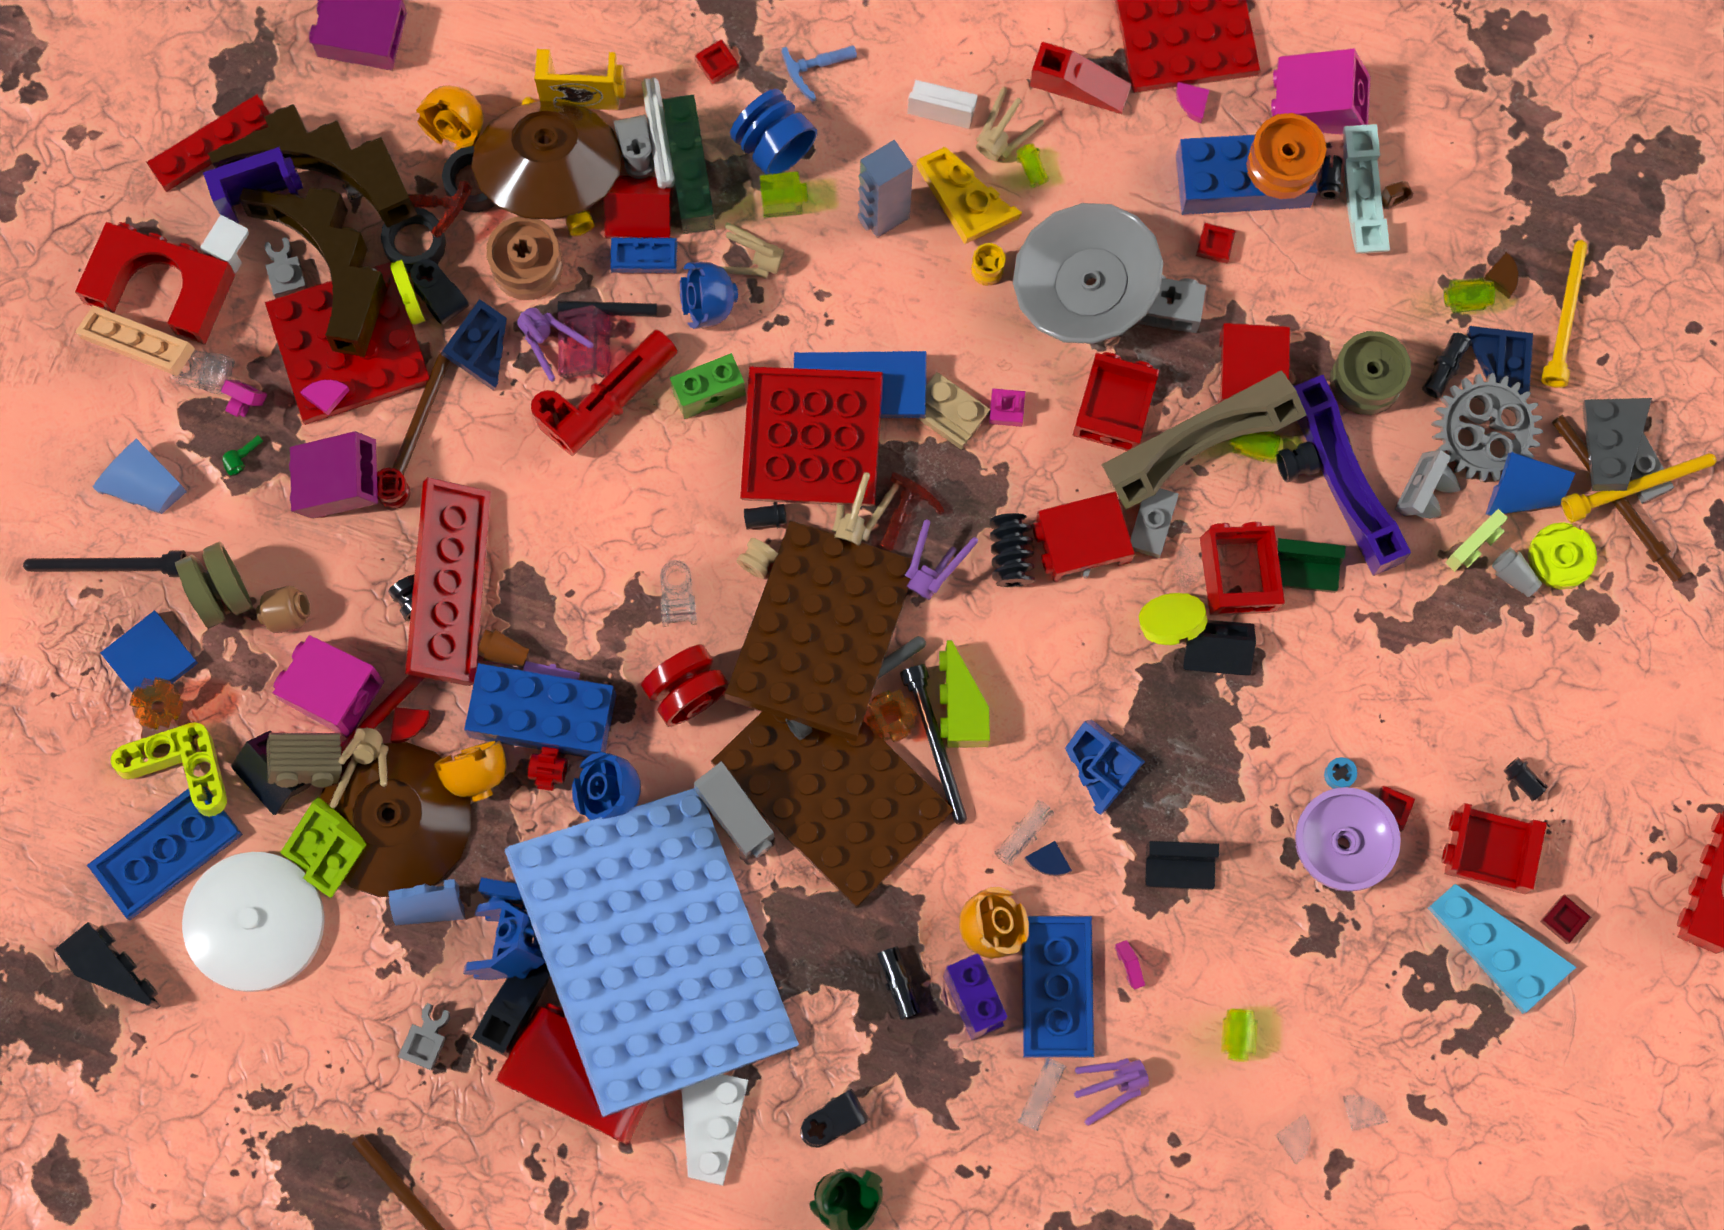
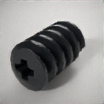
[989,513,1035,587]

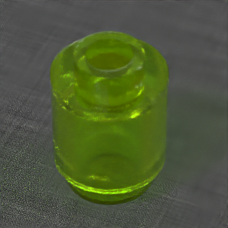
[1443,277,1495,313]
[1228,431,1281,462]
[1221,1009,1258,1062]

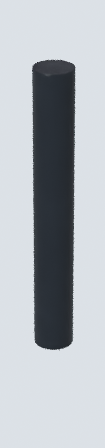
[557,301,657,317]

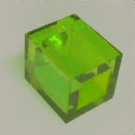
[760,171,808,218]

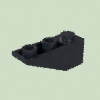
[54,922,160,1009]
[472,962,551,1058]

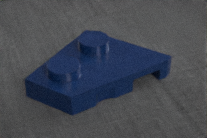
[441,299,507,391]
[1467,326,1533,395]

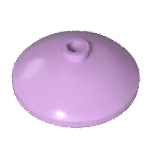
[1295,787,1400,892]

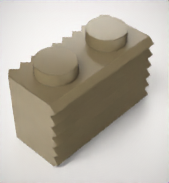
[266,733,342,788]

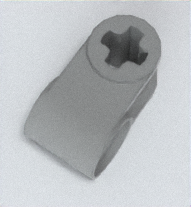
[614,115,654,179]

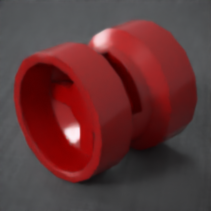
[377,467,411,509]

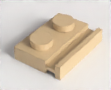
[917,372,991,450]

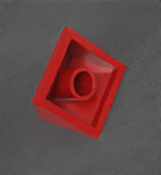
[604,176,673,239]

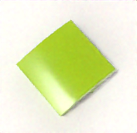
[280,797,366,898]

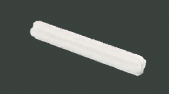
[642,77,675,189]

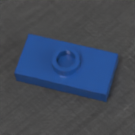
[610,238,678,273]

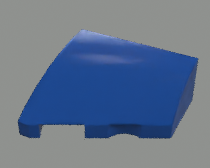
[1486,452,1575,516]
[1065,719,1145,815]

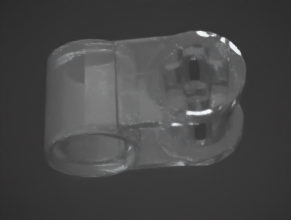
[172,350,235,394]
[660,560,697,627]

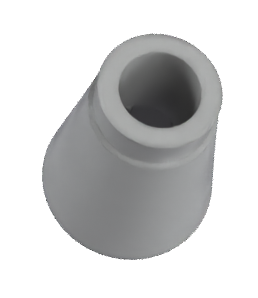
[1492,547,1542,597]

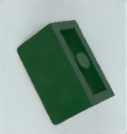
[1276,538,1346,593]

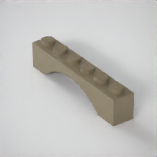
[1102,370,1306,510]

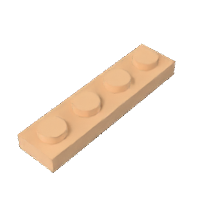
[75,306,195,376]

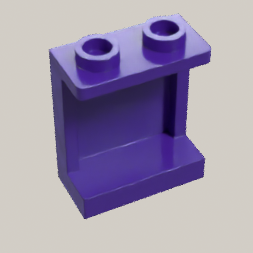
[203,147,304,223]
[943,954,1007,1041]

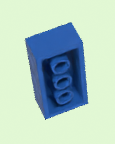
[1176,135,1317,215]
[464,663,617,758]

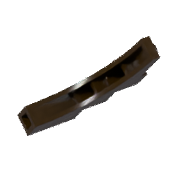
[208,104,417,228]

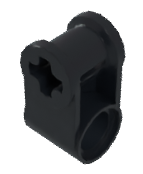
[411,259,469,325]
[800,1089,870,1148]

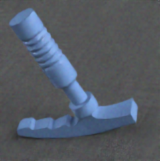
[781,45,857,102]

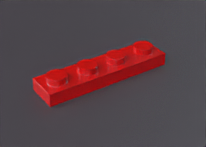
[146,94,271,192]

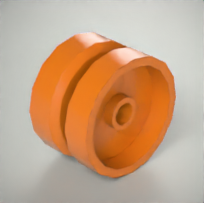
[1246,113,1327,199]

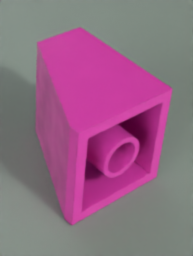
[1271,48,1370,135]
[273,635,385,738]

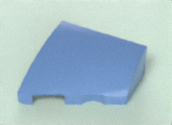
[92,438,187,514]
[389,879,465,925]

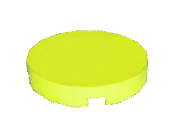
[390,260,425,325]
[1528,522,1598,590]
[1138,593,1208,645]

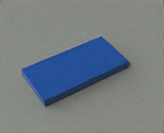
[794,351,927,418]
[87,786,243,921]
[1022,916,1094,1058]

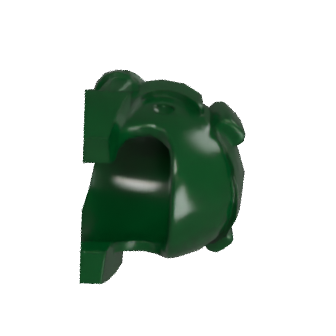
[809,1169,883,1230]

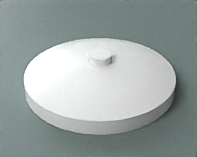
[182,852,325,992]

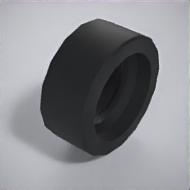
[442,146,495,213]
[381,207,446,273]

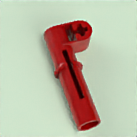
[531,329,678,456]

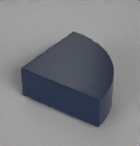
[1024,841,1072,877]

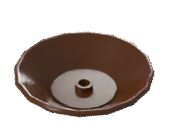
[472,101,622,220]
[320,742,472,897]

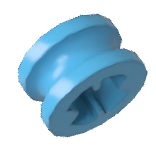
[1324,757,1358,789]

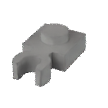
[265,237,307,298]
[398,1003,450,1071]

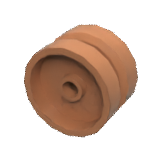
[487,216,563,300]

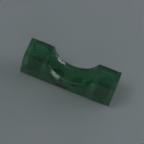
[662,94,716,235]

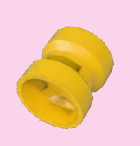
[971,243,1006,286]

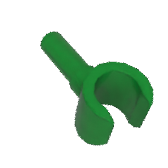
[222,435,263,476]

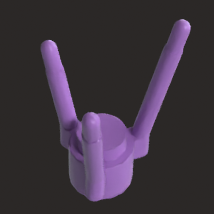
[517,308,594,382]
[905,519,978,600]
[1074,1058,1149,1125]

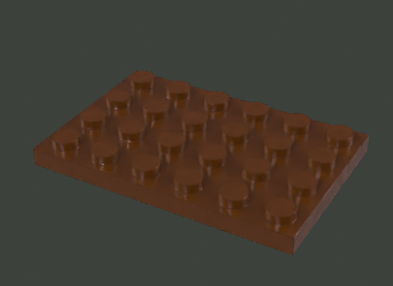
[725,520,912,741]
[711,711,954,908]

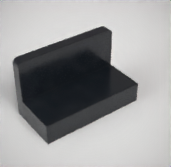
[1183,620,1256,676]
[231,730,312,815]
[1145,841,1219,890]

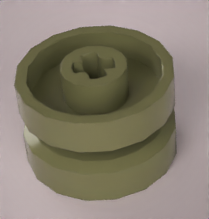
[1330,331,1411,415]
[175,541,253,629]

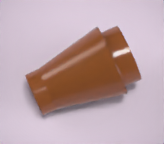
[478,629,529,668]

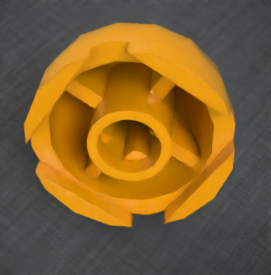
[416,85,483,150]
[434,741,507,801]
[959,886,1029,959]

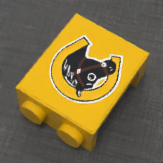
[534,49,626,110]

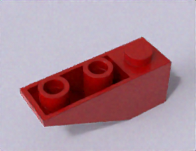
[1030,41,1131,115]

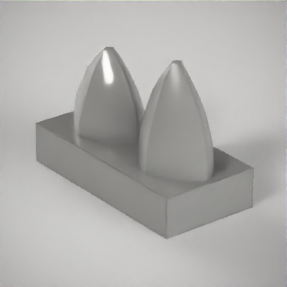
[1395,450,1461,519]

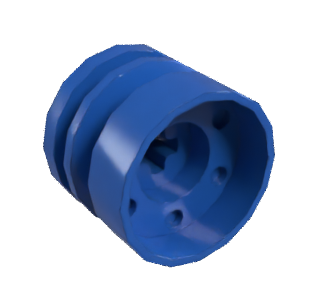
[730,89,817,178]

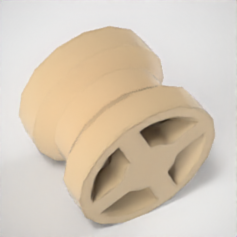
[736,538,778,579]

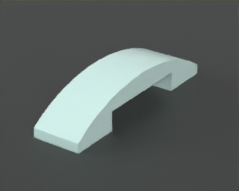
[1343,124,1390,254]

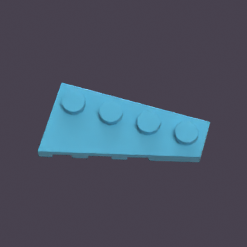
[1428,884,1576,1014]

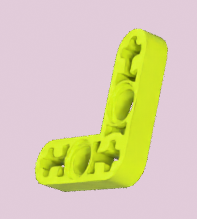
[111,722,227,817]

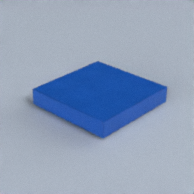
[100,610,198,706]

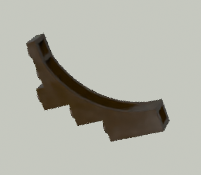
[239,188,388,357]

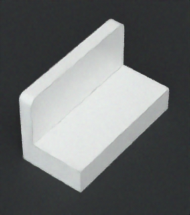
[907,80,978,129]

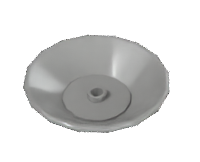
[1013,203,1164,344]

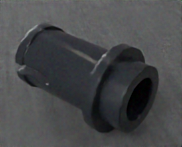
[1317,155,1344,199]
[744,502,787,530]
[1503,757,1548,801]

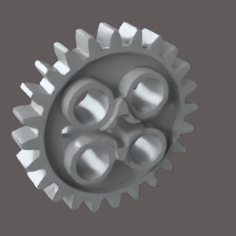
[1432,373,1543,482]

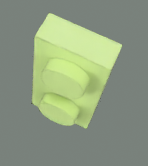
[1445,509,1508,572]

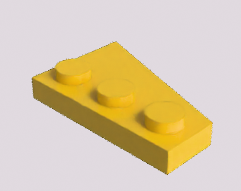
[916,147,1022,244]

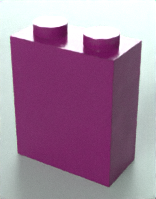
[309,0,407,71]
[289,431,378,519]

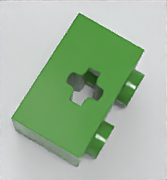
[670,353,746,419]

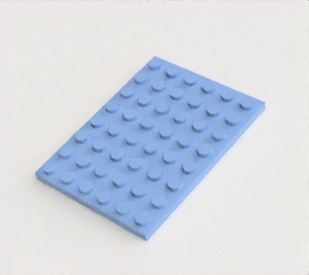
[505,788,799,1117]

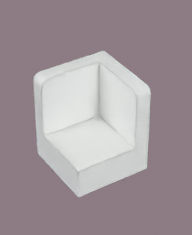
[200,215,249,274]

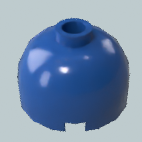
[680,262,738,329]
[572,752,641,820]

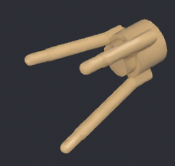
[976,87,1044,161]
[720,223,784,279]
[832,472,899,546]
[330,728,389,808]

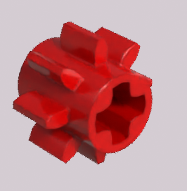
[528,746,568,791]

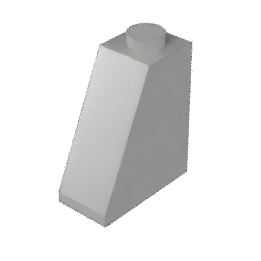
[694,762,774,859]

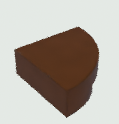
[1381,182,1414,209]
[1484,252,1519,299]

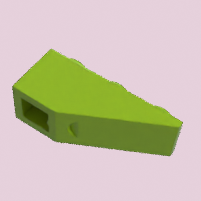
[939,640,990,748]

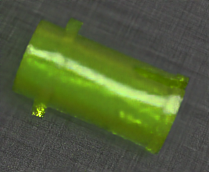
[1016,143,1050,188]

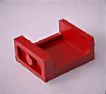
[1218,323,1290,403]
[1072,352,1160,451]
[1032,491,1135,582]
[1441,803,1547,894]

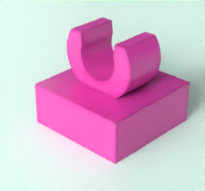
[221,380,267,417]
[989,388,1025,427]

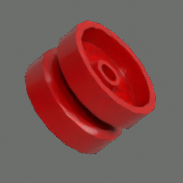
[641,644,729,727]

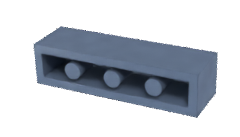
[857,139,913,238]

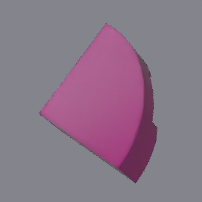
[1176,82,1209,123]
[300,380,349,415]
[1115,940,1145,990]

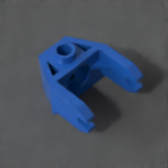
[463,900,545,980]

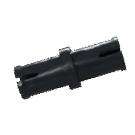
[1422,332,1472,398]
[877,946,922,1020]

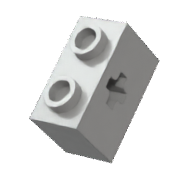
[1137,275,1206,333]

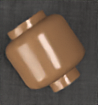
[256,586,311,633]

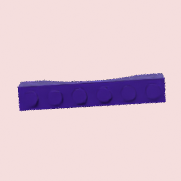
[1293,375,1411,576]

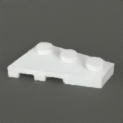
[681,1074,749,1186]

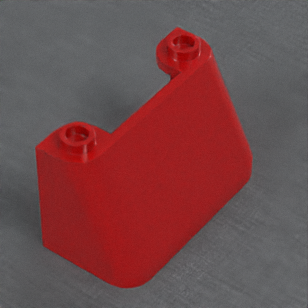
[495,1003,649,1146]

